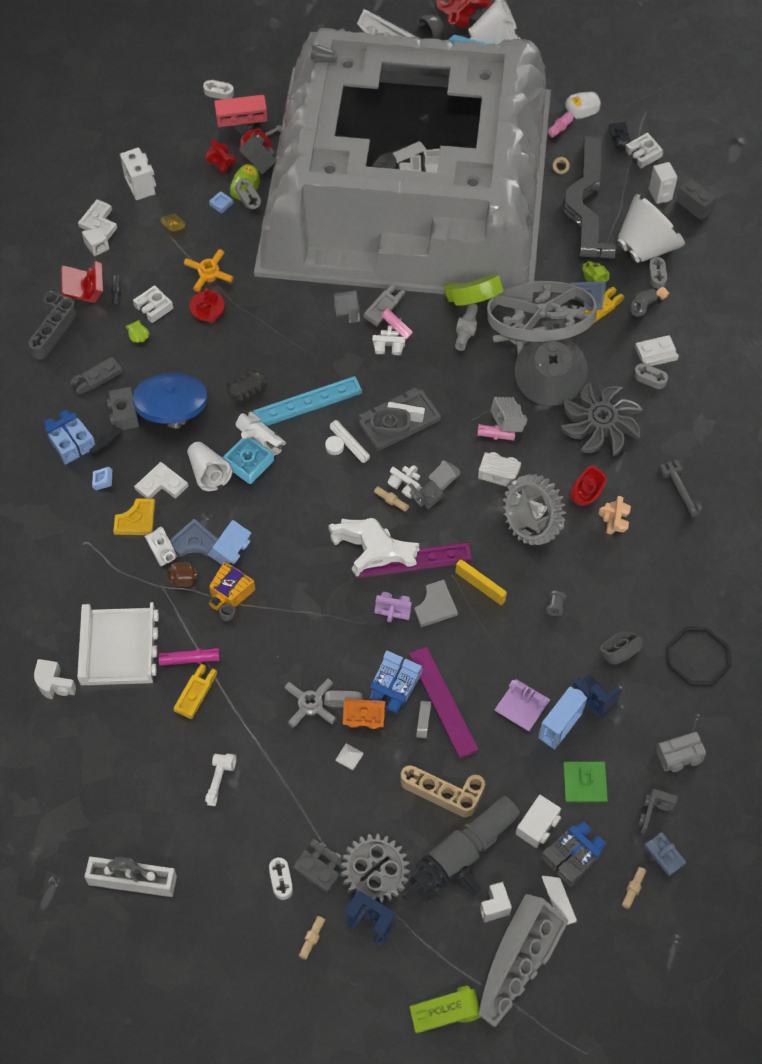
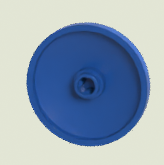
[133,373,207,423]

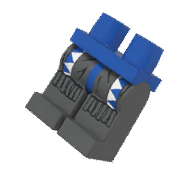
[541,822,606,887]

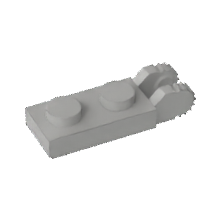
[363,283,405,327]

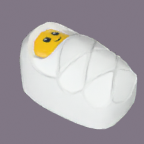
[565,92,601,119]

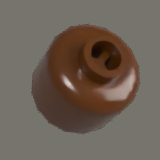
[167,562,197,588]

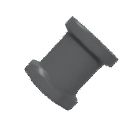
[546,591,567,616]

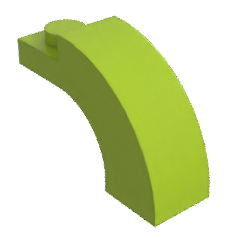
[444,275,504,305]

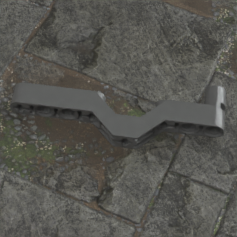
[564,136,616,259]

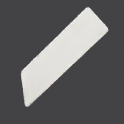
[393,141,426,164]
[542,876,577,925]

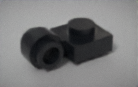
[609,122,631,149]

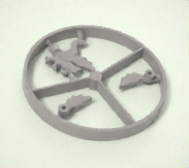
[487,281,597,342]

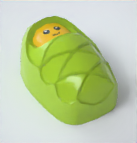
[230,164,260,200]

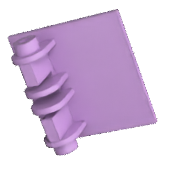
[494,679,550,731]

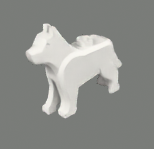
[329,518,419,576]

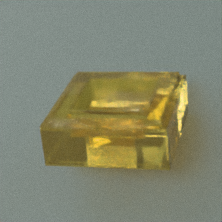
[161,214,186,232]

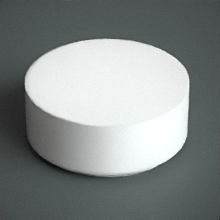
[325,436,344,455]

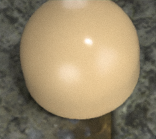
[552,157,569,174]

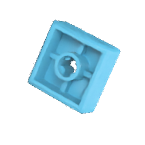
[222,438,274,484]

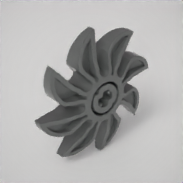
[560,382,643,457]

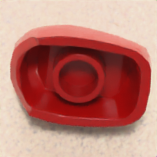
[570,466,606,506]

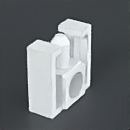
[626,133,663,168]
[133,285,173,323]

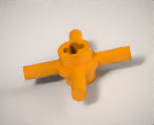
[184,249,234,292]

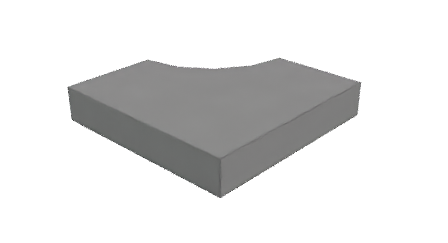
[414,580,458,627]

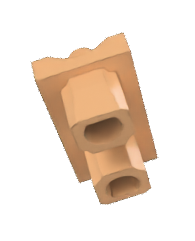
[599,496,631,534]

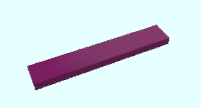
[354,543,472,578]
[408,646,478,759]

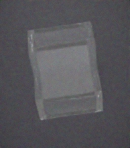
[334,291,360,323]

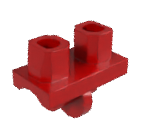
[205,140,235,173]

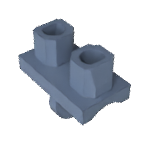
[645,832,686,876]

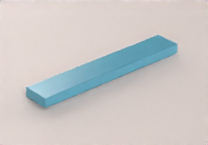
[253,376,362,426]

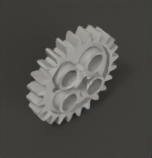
[340,834,410,904]

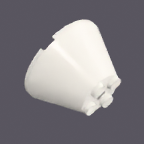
[469,0,520,45]
[617,194,685,263]

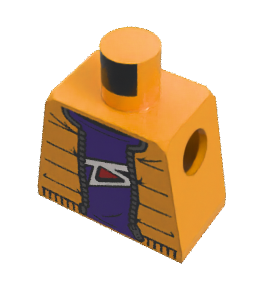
[209,562,255,611]

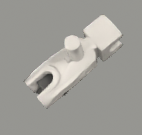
[236,412,286,456]

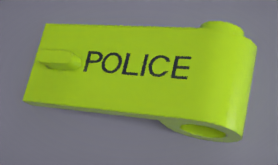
[410,986,481,1033]

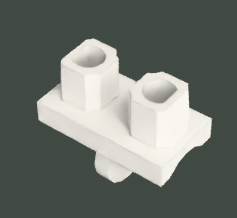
[373,325,405,355]
[387,465,422,499]
[144,527,178,566]

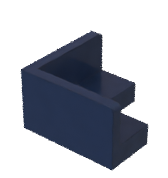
[572,675,622,718]

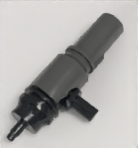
[402,796,520,901]

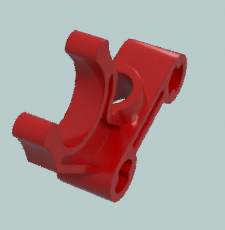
[436,0,492,29]

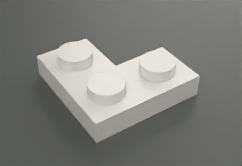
[78,199,117,240]
[134,462,189,499]

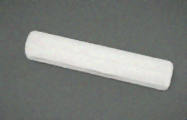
[330,420,370,463]

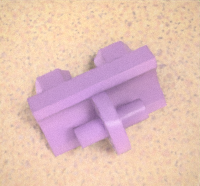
[374,592,412,622]

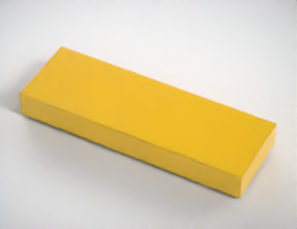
[455,559,507,606]

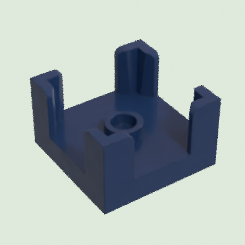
[344,890,396,947]

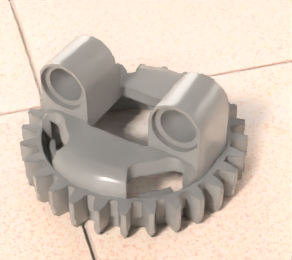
[502,474,566,545]

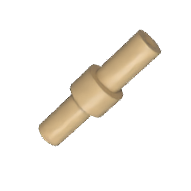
[374,486,409,512]
[622,867,646,909]
[299,916,325,960]

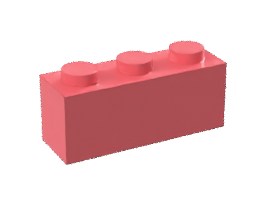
[214,95,268,127]

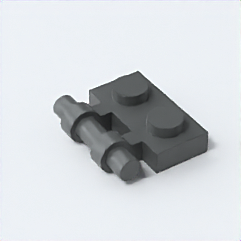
[293,839,345,893]

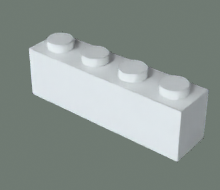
[85,857,177,897]

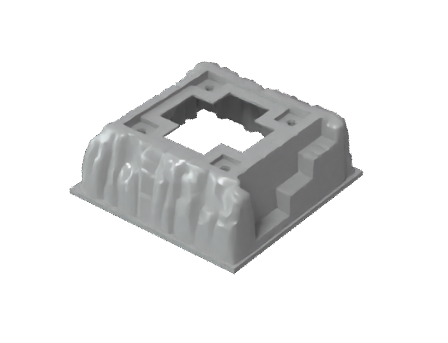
[254,28,551,302]

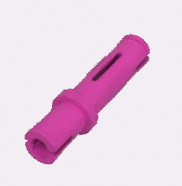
[159,648,220,666]

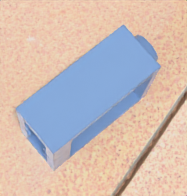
[538,687,587,750]

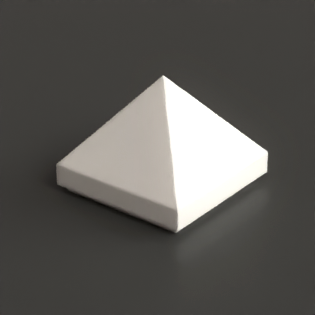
[335,743,364,770]

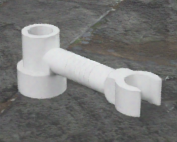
[205,753,236,806]

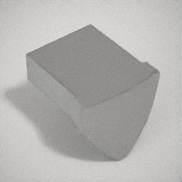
[429,460,460,491]

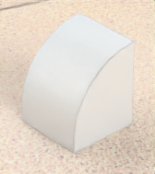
[82,230,109,256]

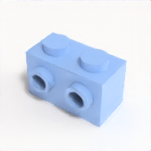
[207,520,251,565]

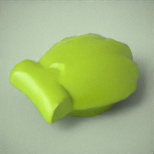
[126,320,149,343]

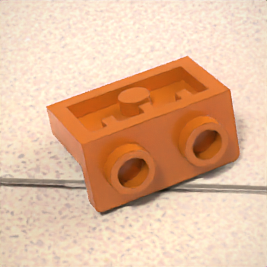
[343,699,385,729]

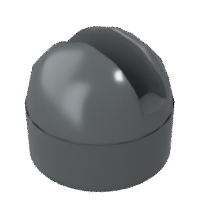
[219,604,235,622]

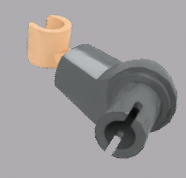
[630,287,669,316]

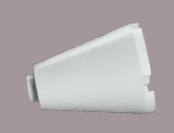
[187,442,232,491]

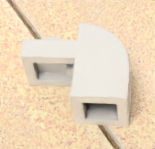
[34,659,76,699]

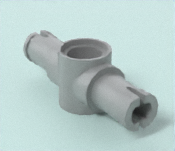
[455,304,478,350]

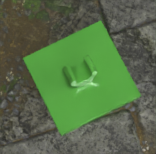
[563,762,608,802]

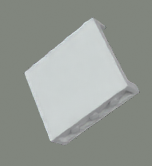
[78,602,159,685]

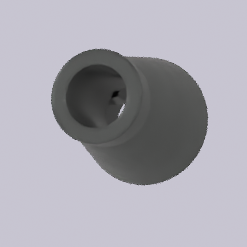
[310,44,336,62]

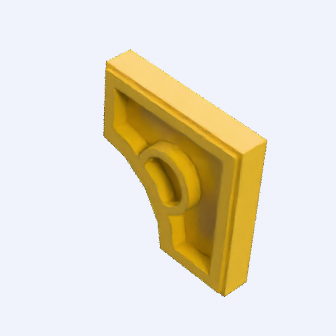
[113,499,155,535]

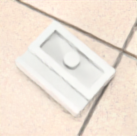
[635,335,679,366]

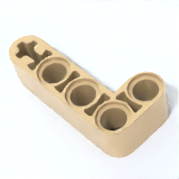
[400,766,485,817]

